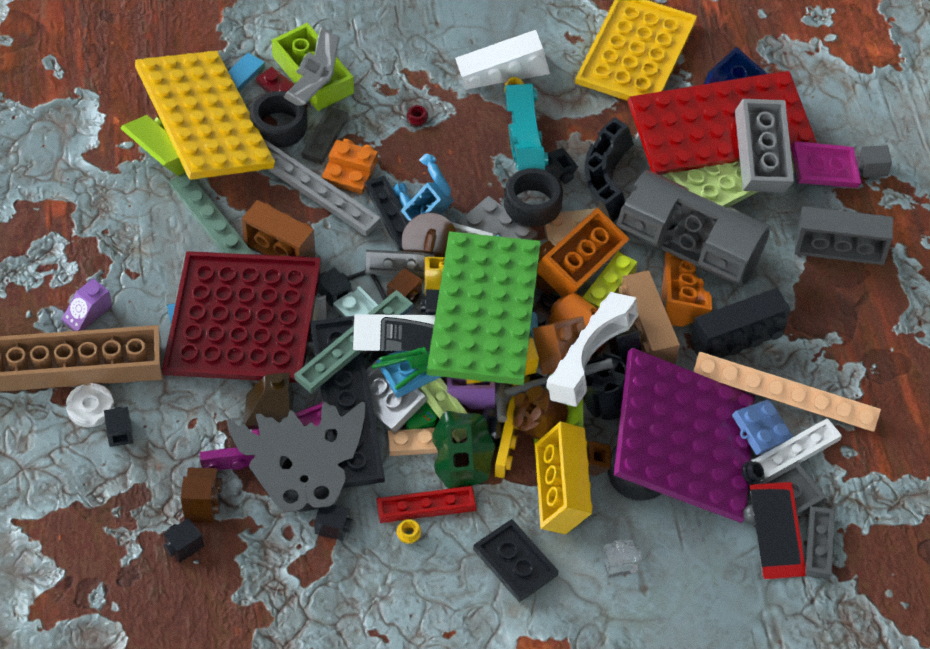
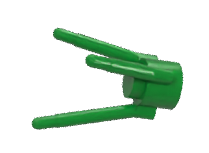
[372,347,429,390]

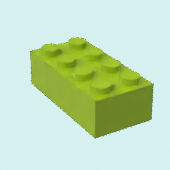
[271,22,354,111]

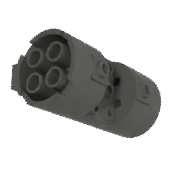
[616,170,771,288]

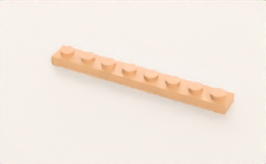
[693,352,881,432]

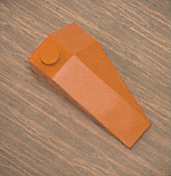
[661,251,712,327]

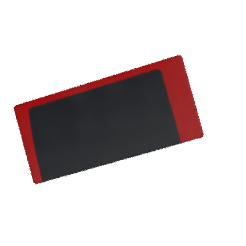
[750,482,806,579]

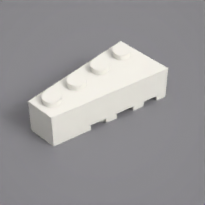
[455,30,550,90]

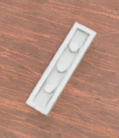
[752,418,842,480]

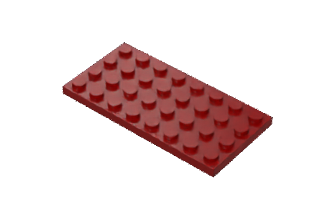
[628,70,817,175]

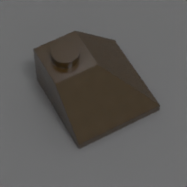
[244,373,294,430]

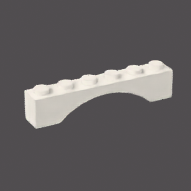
[547,292,638,407]

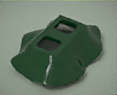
[432,411,495,489]

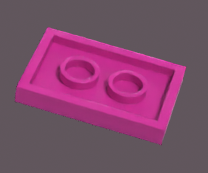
[791,141,861,188]

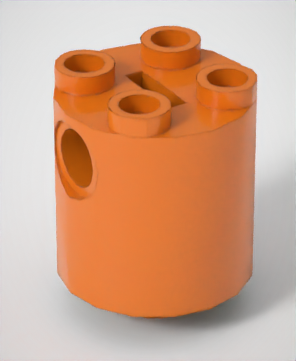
[548,293,606,354]

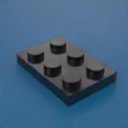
[473,519,559,603]

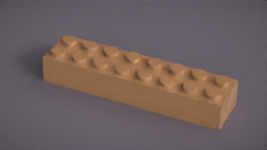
[0,325,162,392]

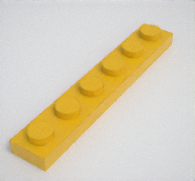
[495,375,530,478]

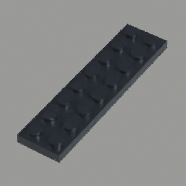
[310,315,385,488]

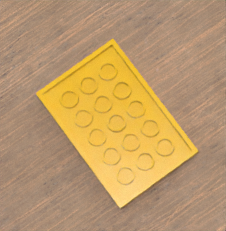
[575,0,697,101]

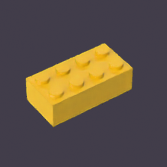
[535,422,593,535]

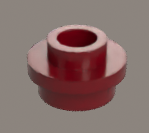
[407,105,428,126]

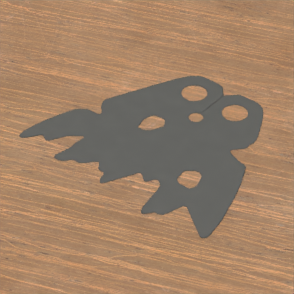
[227,402,365,511]

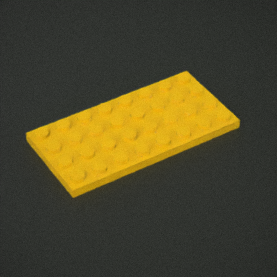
[135,51,275,180]

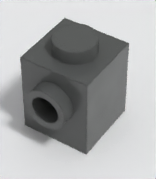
[856,145,892,177]

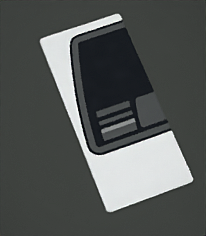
[353,314,435,351]

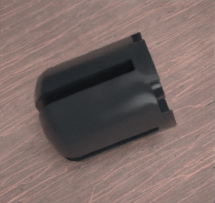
[584,353,626,420]

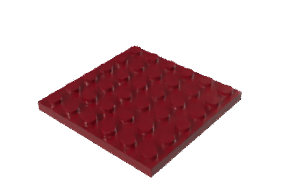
[162,251,322,383]

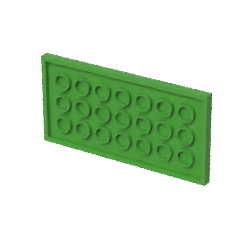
[427,231,541,385]

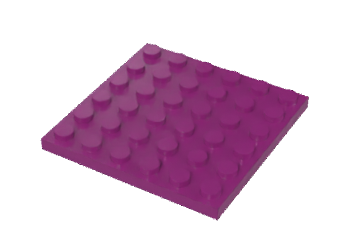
[614,348,755,523]

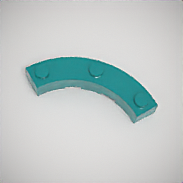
[505,84,548,171]

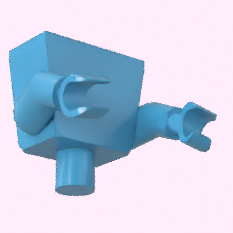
[392,154,454,221]

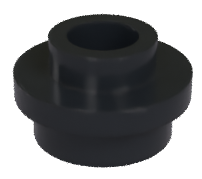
[742,461,764,485]

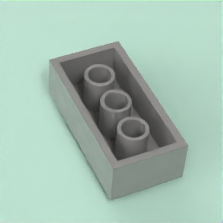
[735,99,794,192]

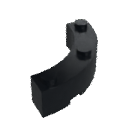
[585,117,634,222]

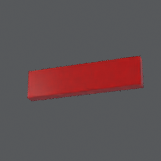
[376,486,476,523]

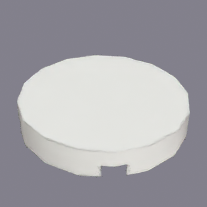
[66,383,114,427]

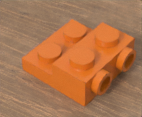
[321,139,378,195]

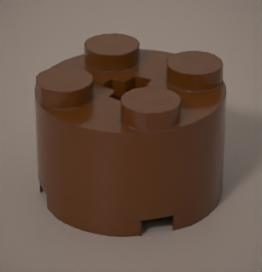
[513,386,568,440]

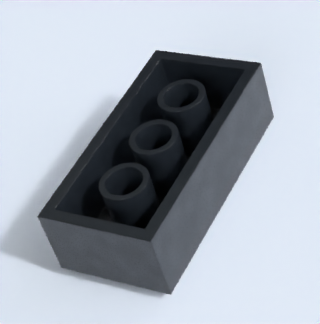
[690,288,791,358]

